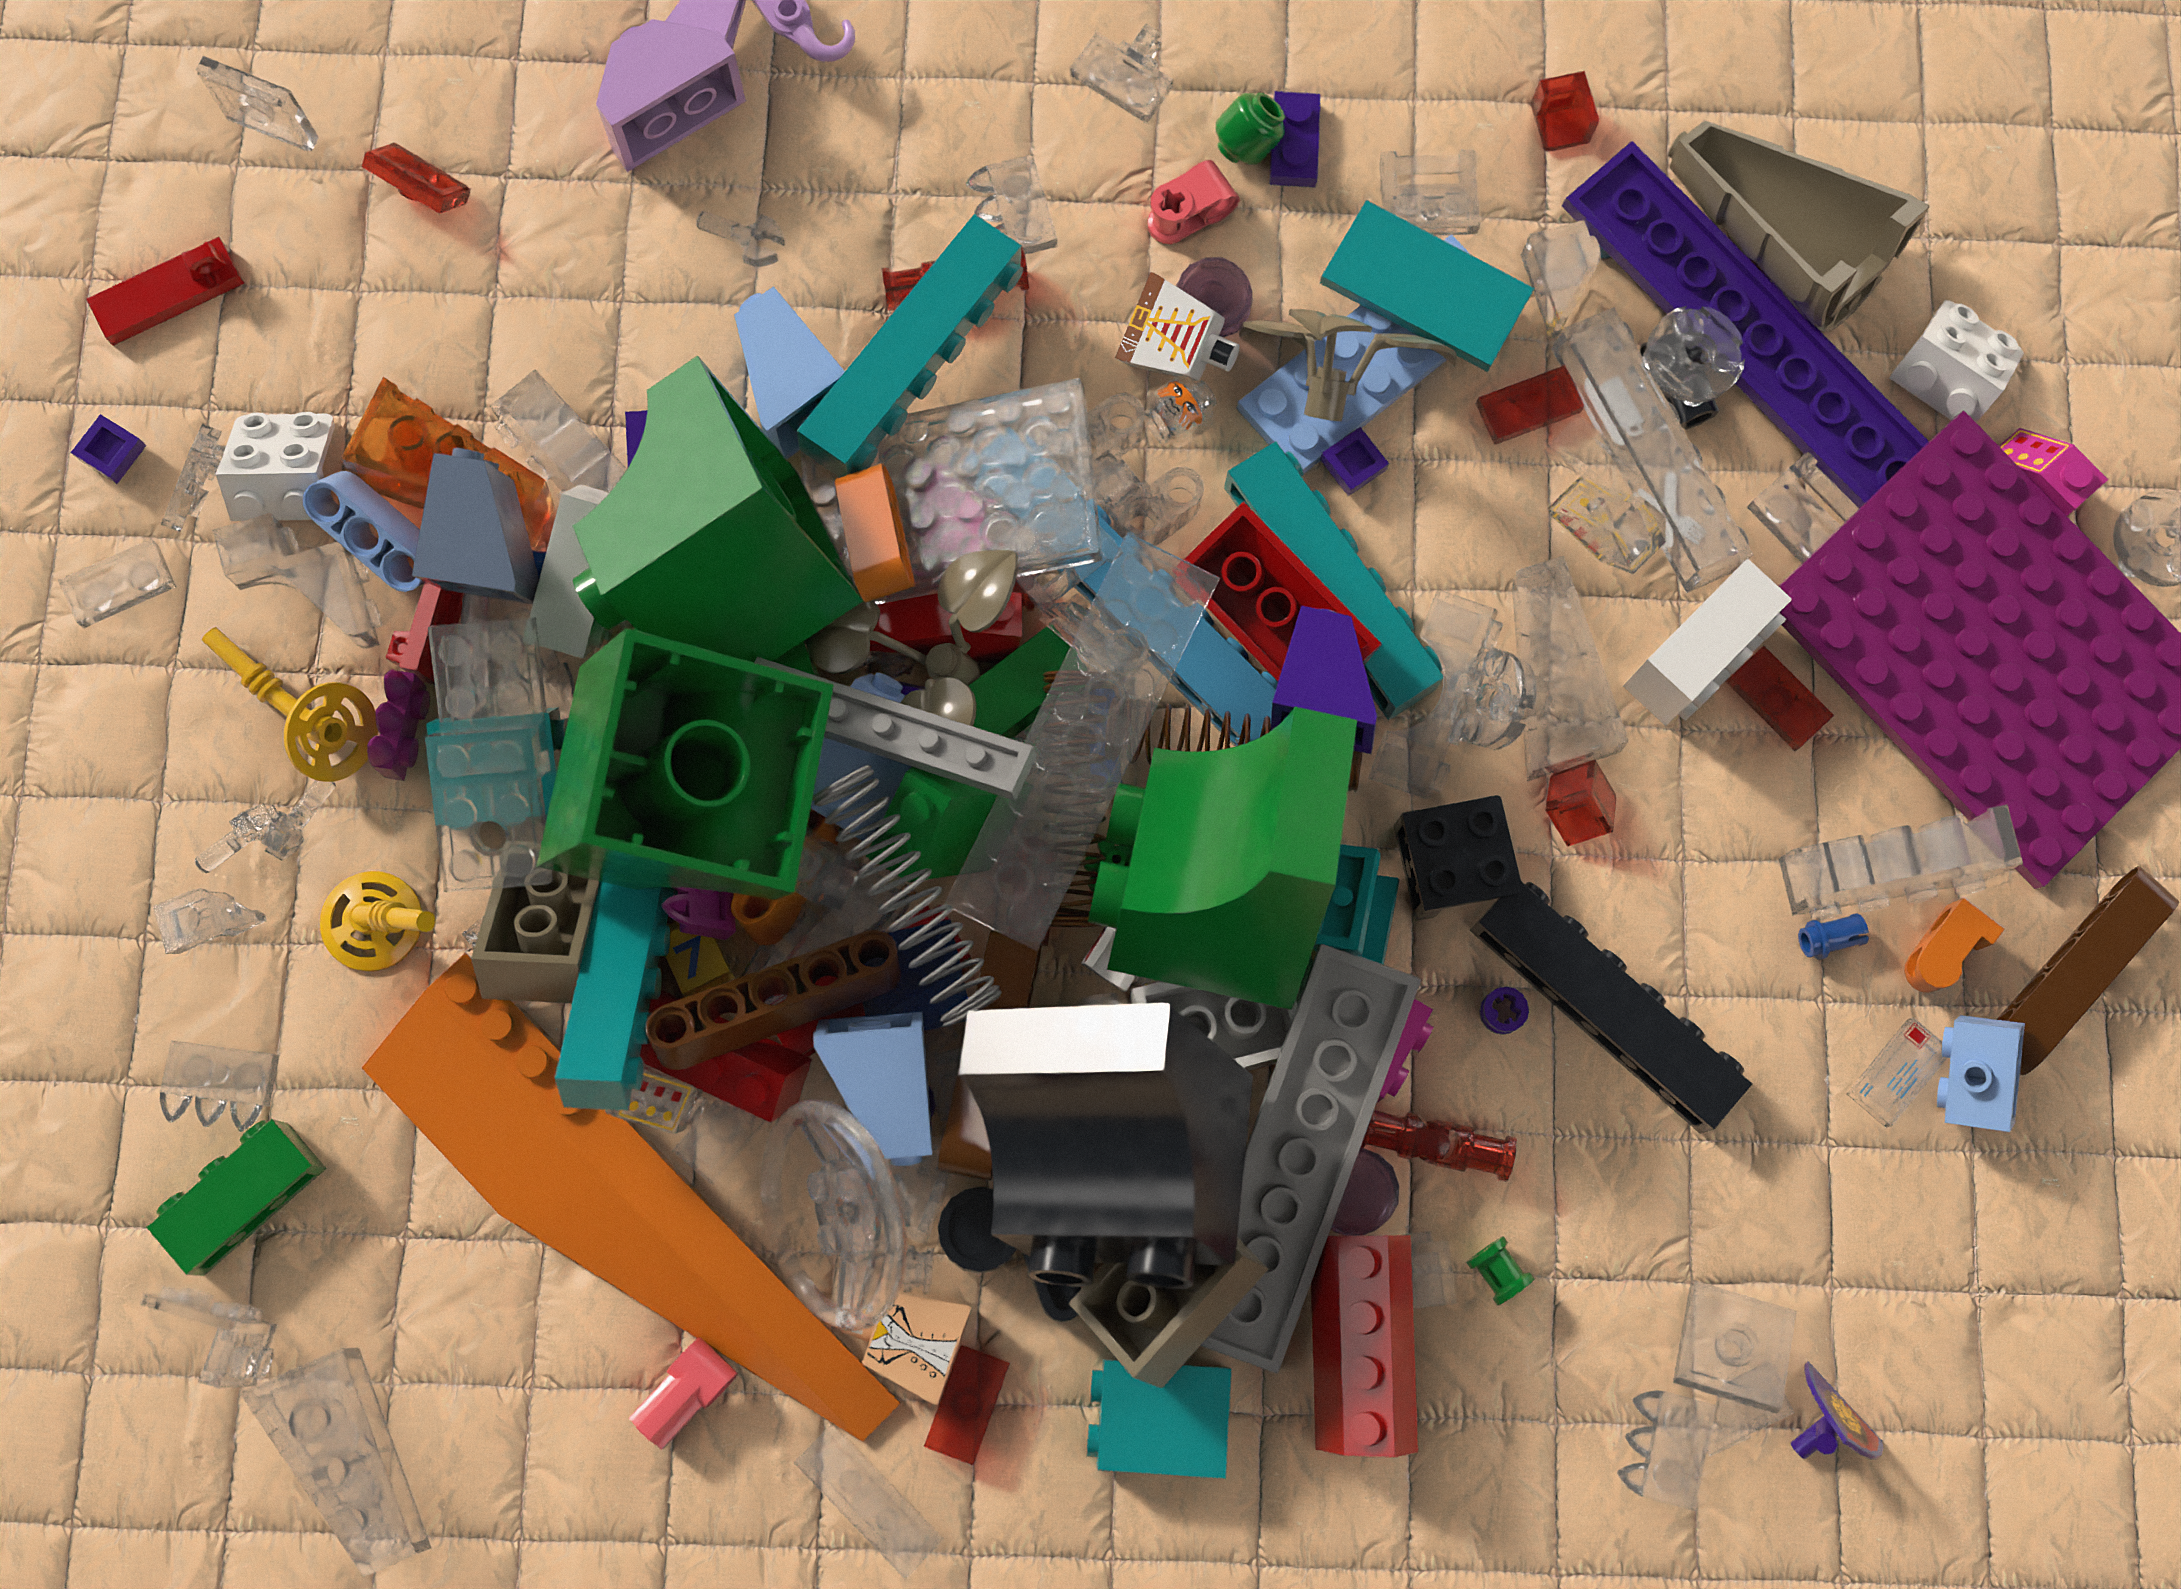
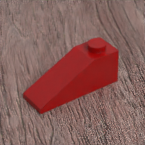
[869,592,1022,663]

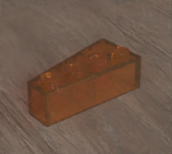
[341,377,555,548]

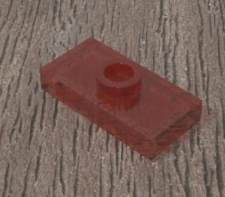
[362,142,471,214]
[1476,365,1585,445]
[1725,646,1834,751]
[924,1344,1010,1465]

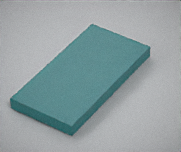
[1320,200,1534,372]

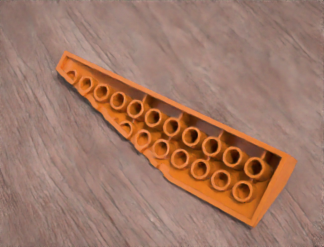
[362,953,901,1442]

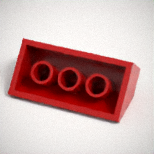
[1172,501,1382,681]
[1311,1235,1418,1458]

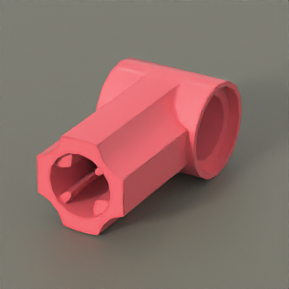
[629,1337,738,1450]

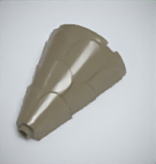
[1668,121,1930,332]

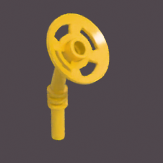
[202,627,378,782]
[320,871,436,972]

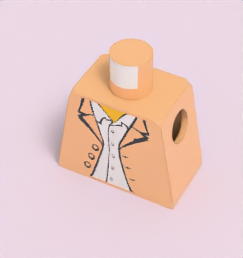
[841,1292,972,1405]

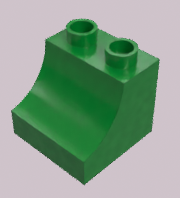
[573,355,863,663]
[536,628,834,900]
[1088,707,1357,1010]

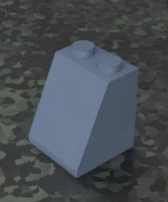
[412,448,539,604]

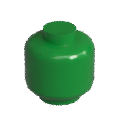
[1215,92,1285,165]

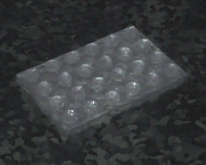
[800,378,1103,605]

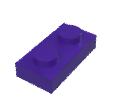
[1269,91,1321,188]

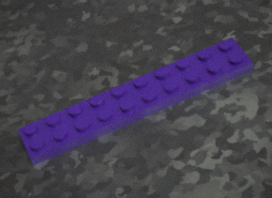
[1561,141,1929,509]

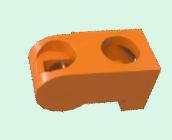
[1904,898,2005,993]

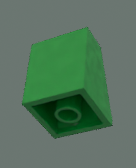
[865,767,1034,883]

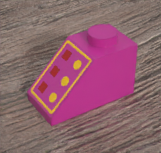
[1999,428,2109,516]

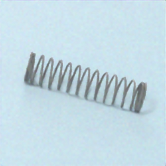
[812,765,1002,1027]

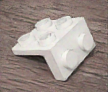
[1889,300,2024,423]
[216,412,335,521]

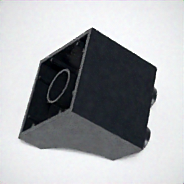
[959,1004,1253,1289]

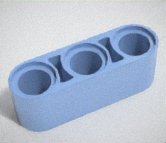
[303,471,425,592]

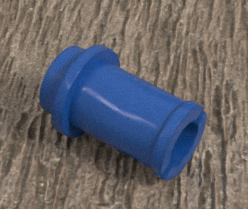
[1798,913,1869,960]

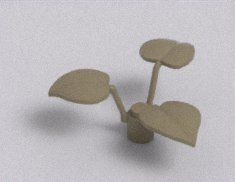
[1239,309,1457,421]
[805,550,1019,727]

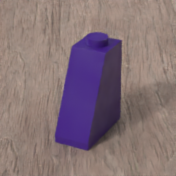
[1270,606,1377,754]

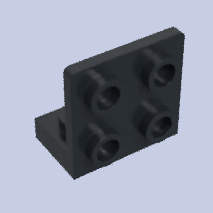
[1394,795,1523,921]

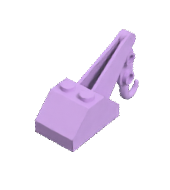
[596,0,855,172]

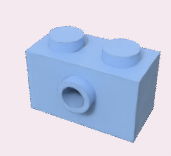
[1937,1015,2025,1132]

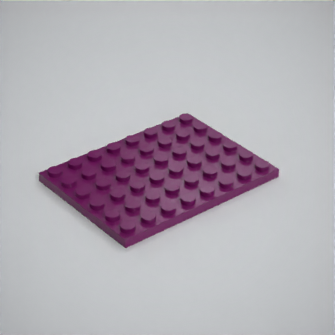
[1778,410,2181,889]

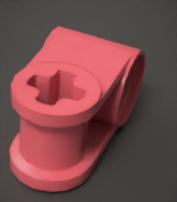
[1148,160,1240,244]

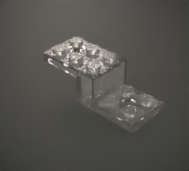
[425,617,553,893]

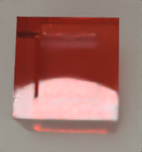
[1530,71,1599,152]
[1545,759,1617,847]

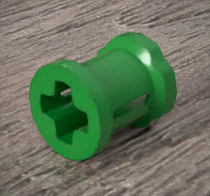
[1466,1236,1535,1306]

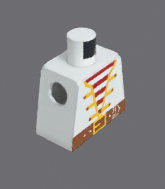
[1115,272,1240,381]

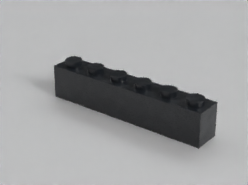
[1469,881,1753,1134]

